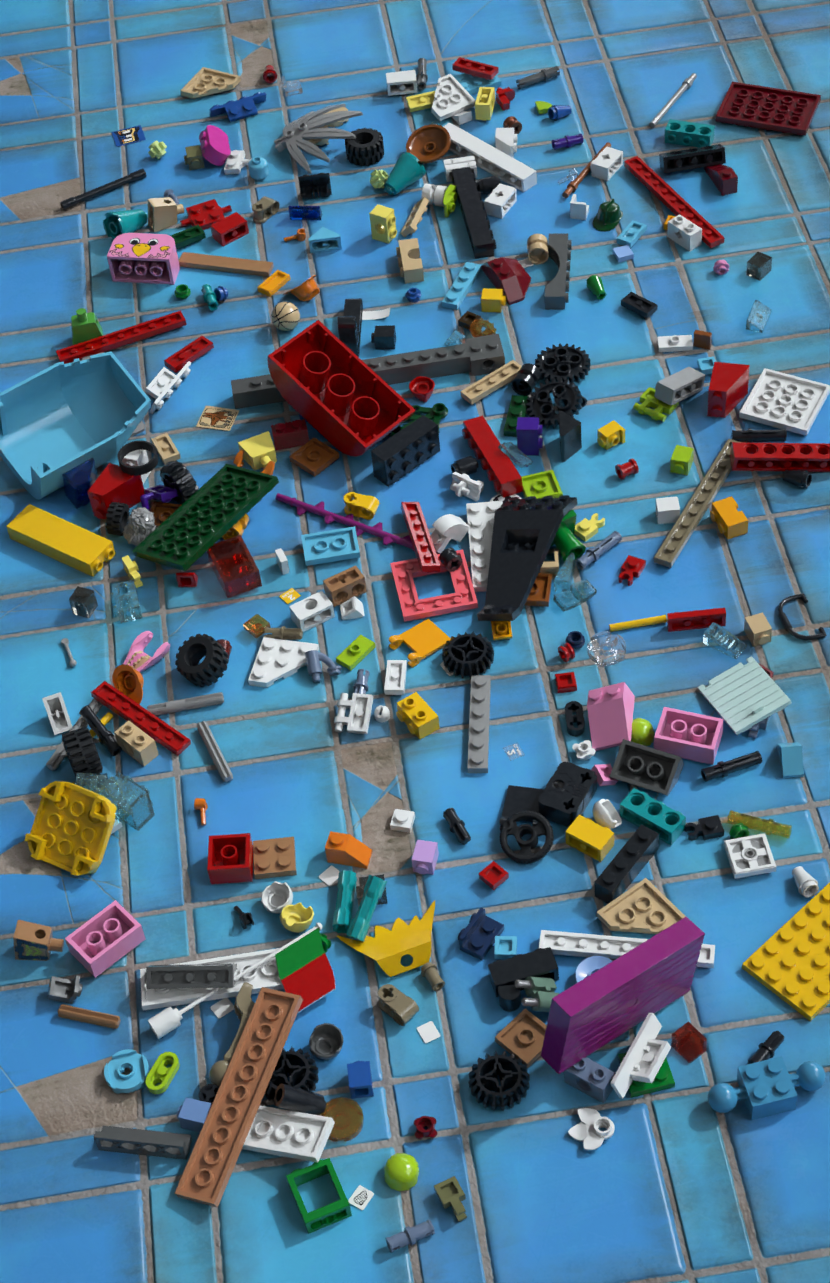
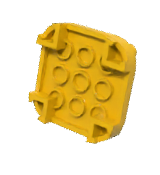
[25,781,117,876]

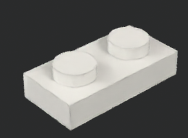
[384,660,407,695]

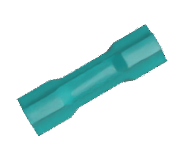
[332,870,357,933]
[346,875,387,942]

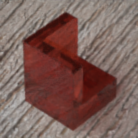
[671,1021,707,1063]

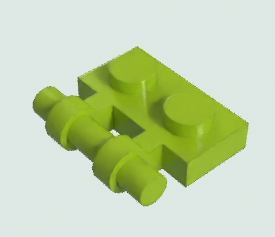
[633,387,679,422]

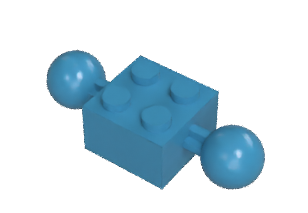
[708,1056,826,1120]

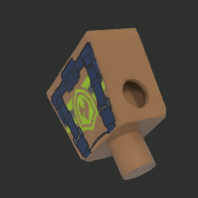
[13,920,64,961]

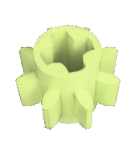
[148,140,167,159]
[370,170,389,189]

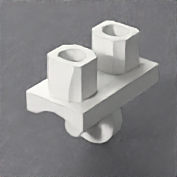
[450,472,484,501]

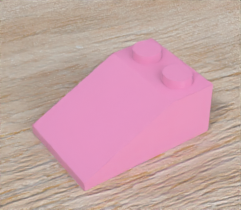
[587,682,635,751]

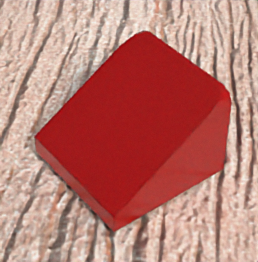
[176,572,198,587]

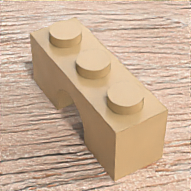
[396,238,424,283]

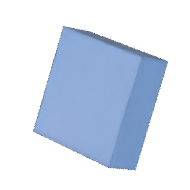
[613,245,634,262]

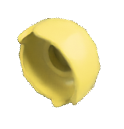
[280,902,314,933]

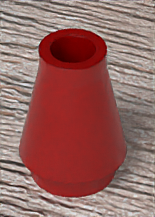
[263,65,277,83]

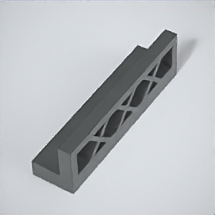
[146,963,237,989]
[94,1126,192,1160]

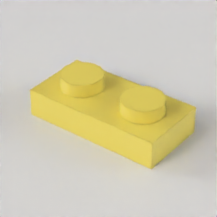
[406,91,435,112]

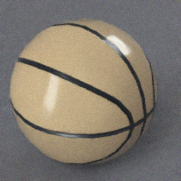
[271,302,300,331]

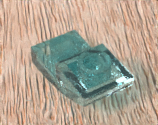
[553,579,597,612]

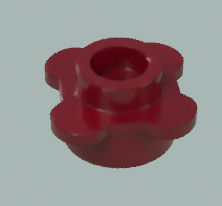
[414,1116,437,1140]

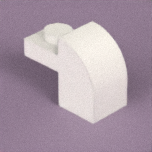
[431,514,470,553]

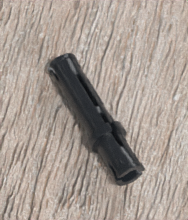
[731,428,787,443]
[79,706,122,756]
[701,751,762,782]

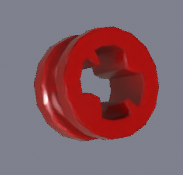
[558,643,575,662]

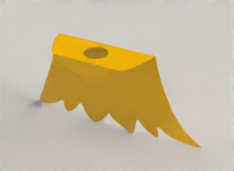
[337,900,435,977]

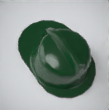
[593,199,623,231]

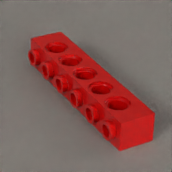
[730,442,830,472]

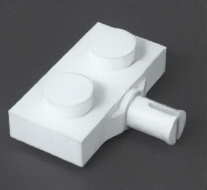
[224,150,251,175]

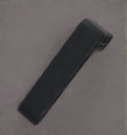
[338,298,363,357]

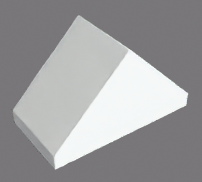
[42,692,72,735]

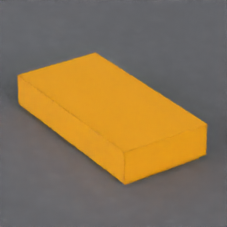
[257,270,291,297]

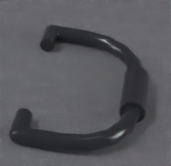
[778,593,827,641]

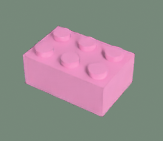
[654,707,723,765]
[65,900,145,978]

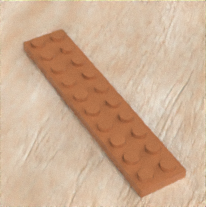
[175,987,303,1208]

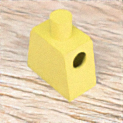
[238,431,277,470]

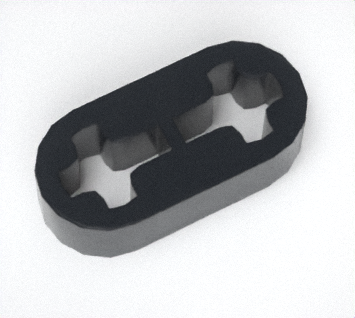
[565,701,585,737]

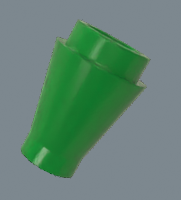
[586,275,606,300]

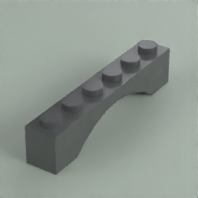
[545,233,572,310]

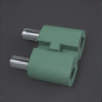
[515,976,559,1012]

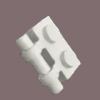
[334,693,374,734]

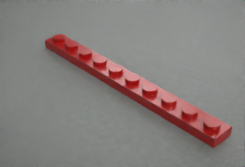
[624,156,725,248]

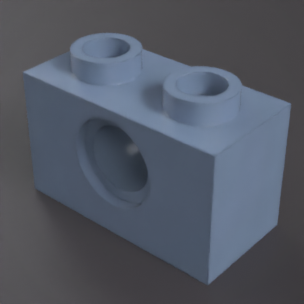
[564,1057,615,1104]

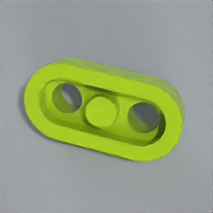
[145,1052,180,1094]

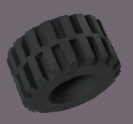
[345,128,384,166]
[175,634,229,687]
[62,726,103,780]

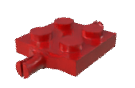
[180,199,232,230]

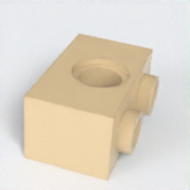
[114,720,159,767]

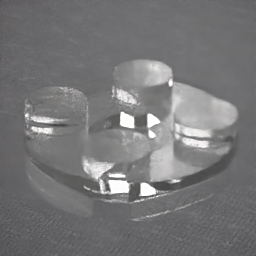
[587,631,626,667]

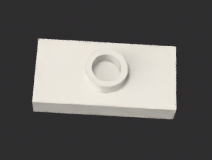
[658,335,693,352]

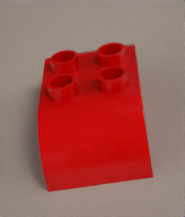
[267,320,416,457]

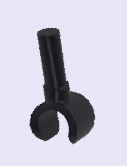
[234,906,254,929]

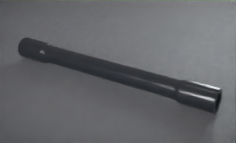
[60,168,147,211]

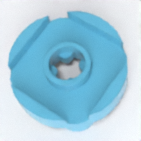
[104,1049,150,1094]

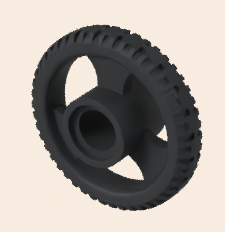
[500,811,554,864]

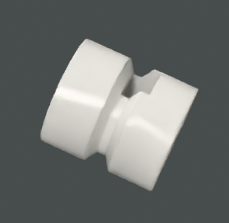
[421,183,448,207]

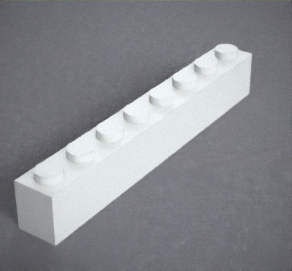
[443,123,537,192]

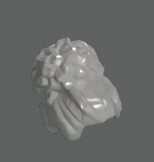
[123,507,157,546]

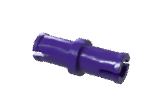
[552,133,584,150]

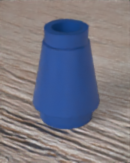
[548,105,572,121]

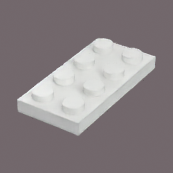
[242,1106,335,1163]

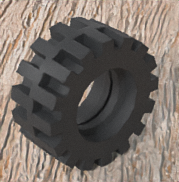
[105,502,130,536]

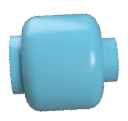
[248,157,269,181]

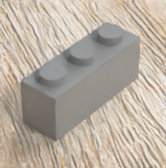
[655,367,705,405]

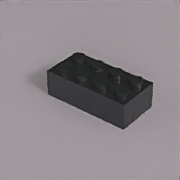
[371,415,440,487]

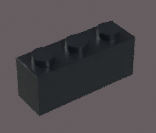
[488,947,559,997]

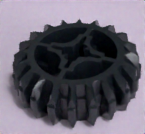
[160,460,199,505]
[442,631,494,679]
[264,1047,319,1102]
[469,1051,530,1111]

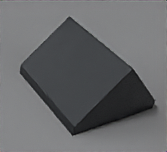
[559,411,582,462]

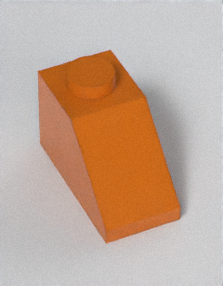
[325,831,372,869]

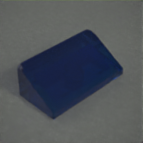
[288,206,322,220]

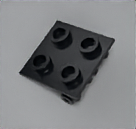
[298,173,332,200]

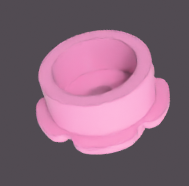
[713,260,729,275]

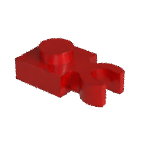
[619,555,646,586]

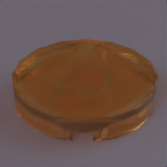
[320,1097,364,1142]

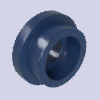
[566,631,585,649]

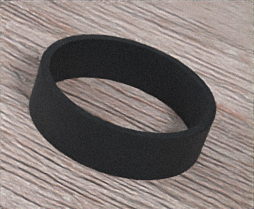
[117,440,158,476]

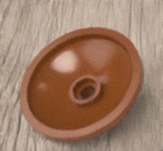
[406,124,451,164]

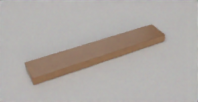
[179,252,274,277]

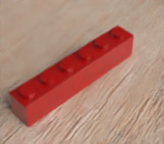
[462,415,523,498]

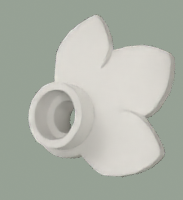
[568,1108,615,1150]

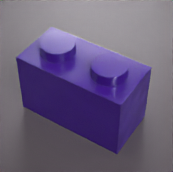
[516,417,543,456]

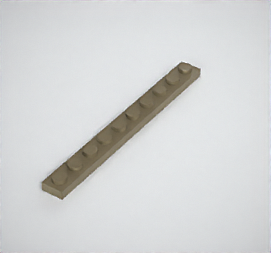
[654,439,738,568]

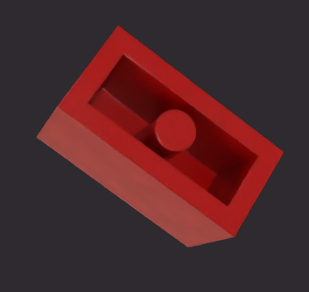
[210,212,249,246]

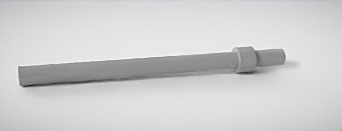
[649,73,697,128]

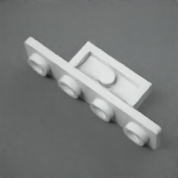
[145,361,191,414]
[611,1013,671,1099]

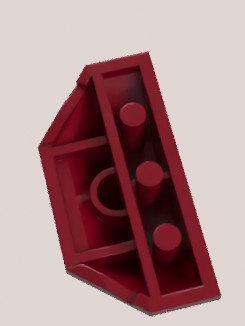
[481,257,531,305]

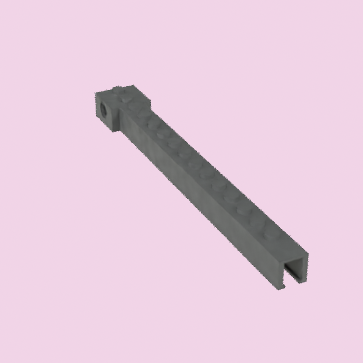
[231,334,505,409]

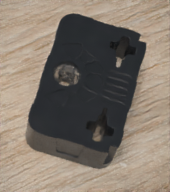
[538,762,597,827]

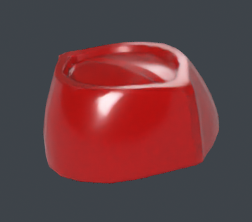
[409,376,435,402]

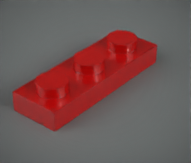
[452,57,499,80]
[164,336,214,373]
[667,608,726,632]

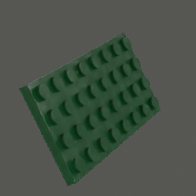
[132,464,279,571]

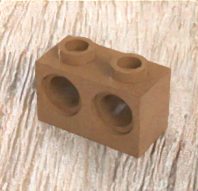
[323,566,367,607]

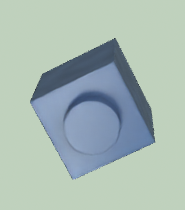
[177,1098,212,1132]

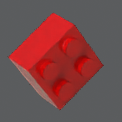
[207,833,253,884]

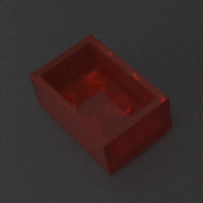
[207,535,262,598]

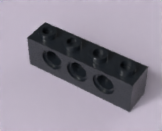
[659,144,726,173]

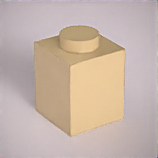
[744,612,772,647]

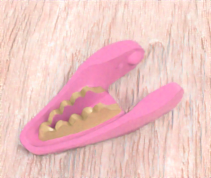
[123,631,170,673]

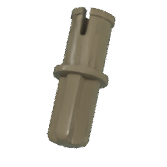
[264,626,303,640]

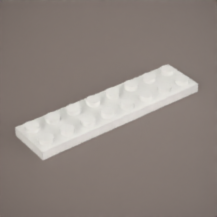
[140,948,284,1011]

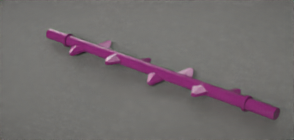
[276,493,414,551]

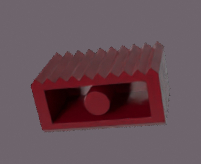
[271,419,309,450]

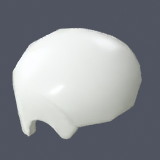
[593,799,622,830]
[261,881,293,913]

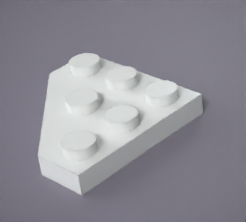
[431,74,476,121]
[248,637,319,688]

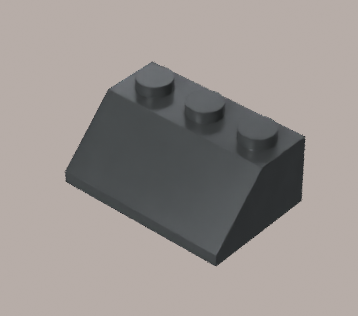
[609,739,684,796]

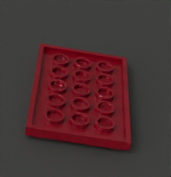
[715,82,821,136]

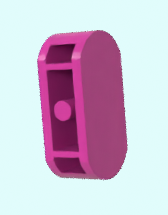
[199,125,231,166]

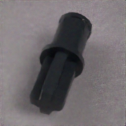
[443,808,471,845]
[748,1031,785,1064]

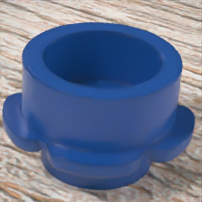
[214,286,228,301]
[405,288,421,303]

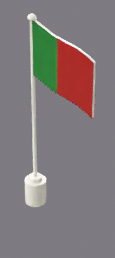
[147,923,336,1039]

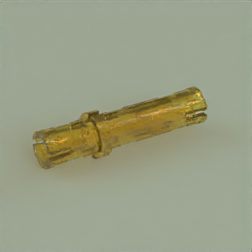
[727,810,792,839]

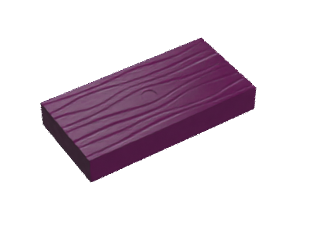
[541,917,705,1074]

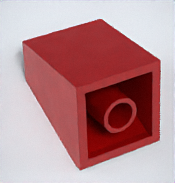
[707,362,750,418]
[88,463,145,520]

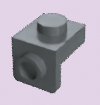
[47,975,82,1004]

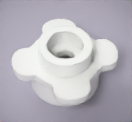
[572,740,596,760]

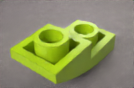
[443,184,457,218]

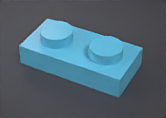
[617,220,647,248]

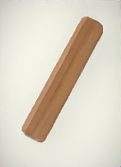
[58,1004,121,1029]

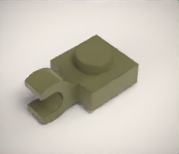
[434,1176,467,1222]

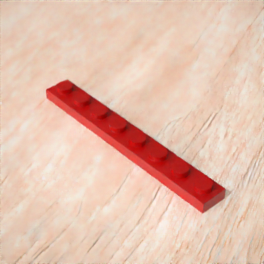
[56,311,187,364]

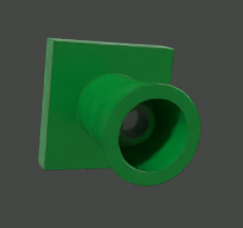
[550,510,586,563]

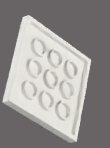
[739,368,830,436]

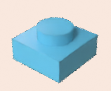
[697,356,716,375]
[494,936,517,959]

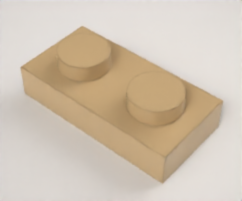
[151,433,181,464]

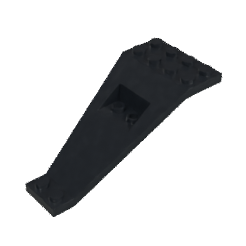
[477,495,578,621]

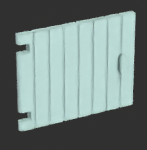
[697,656,792,735]

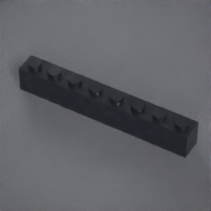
[452,167,496,259]

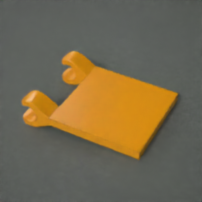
[389,618,451,667]

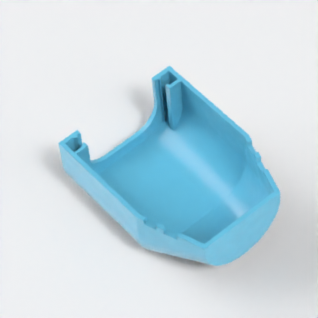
[0,351,151,500]

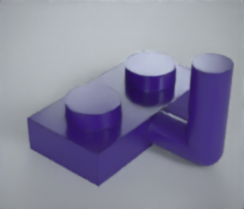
[140,485,178,511]

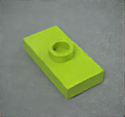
[336,634,376,671]

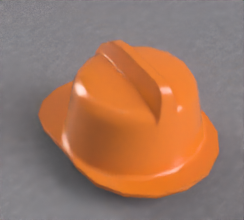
[283,275,320,301]
[112,664,144,704]

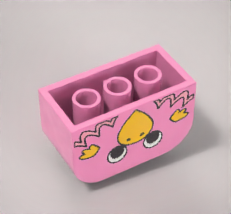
[107,233,180,285]

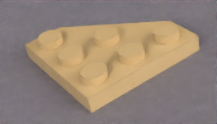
[180,67,241,99]
[597,878,686,934]

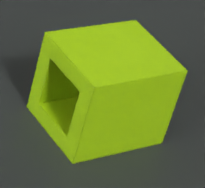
[670,445,694,476]

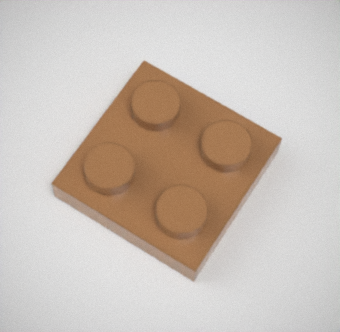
[253,837,297,879]
[495,1008,547,1068]

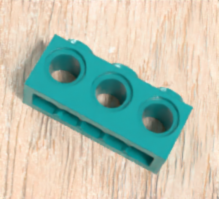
[665,119,715,148]
[620,788,686,846]

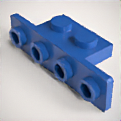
[209,92,266,122]

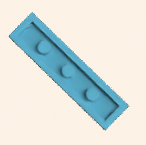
[442,262,482,310]

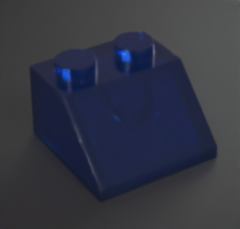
[62,458,97,509]

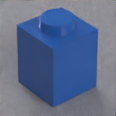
[347,1061,374,1099]

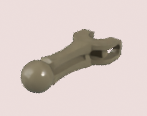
[209,982,255,1087]

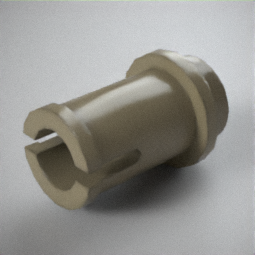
[421,962,445,991]

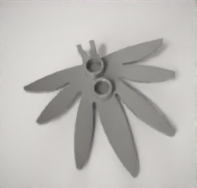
[274,104,363,174]

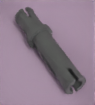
[416,58,428,90]
[516,66,560,89]

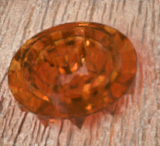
[470,317,496,337]

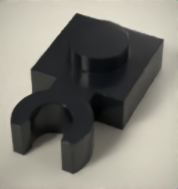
[685,815,724,841]

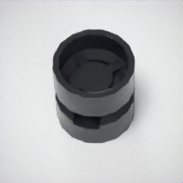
[511,363,541,396]

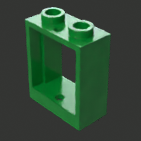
[286,1158,352,1234]

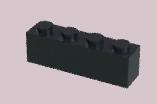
[594,824,659,904]

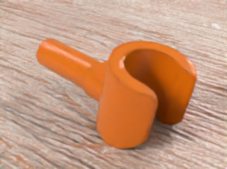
[284,228,306,242]
[194,798,208,826]

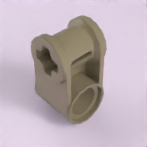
[252,196,280,224]
[378,984,419,1026]

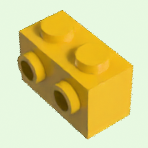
[396,692,440,740]

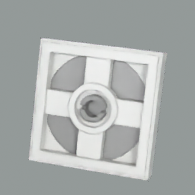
[724,833,776,879]

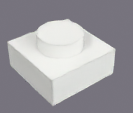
[390,809,415,833]

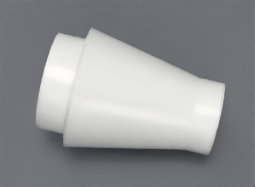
[792,866,819,898]

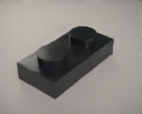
[621,292,658,318]

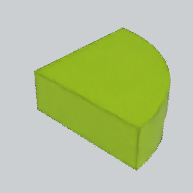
[535,101,552,114]

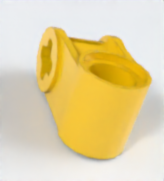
[343,492,380,520]

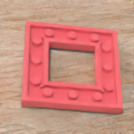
[390,550,478,622]

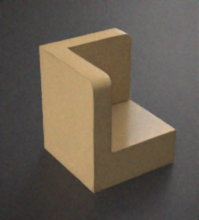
[540,551,559,580]

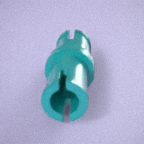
[201,284,219,311]

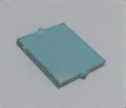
[498,442,533,468]

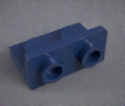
[458,908,504,961]

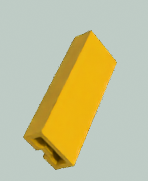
[6,504,116,577]

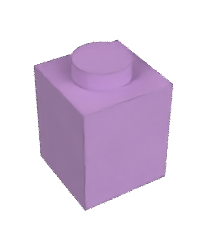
[412,840,439,875]

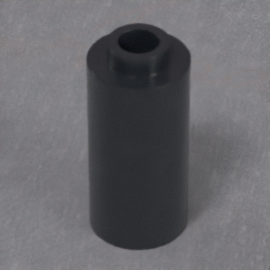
[274,1084,326,1116]

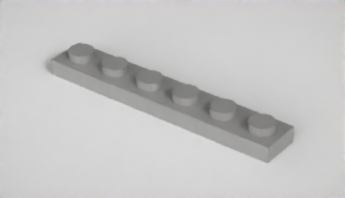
[467,675,491,773]

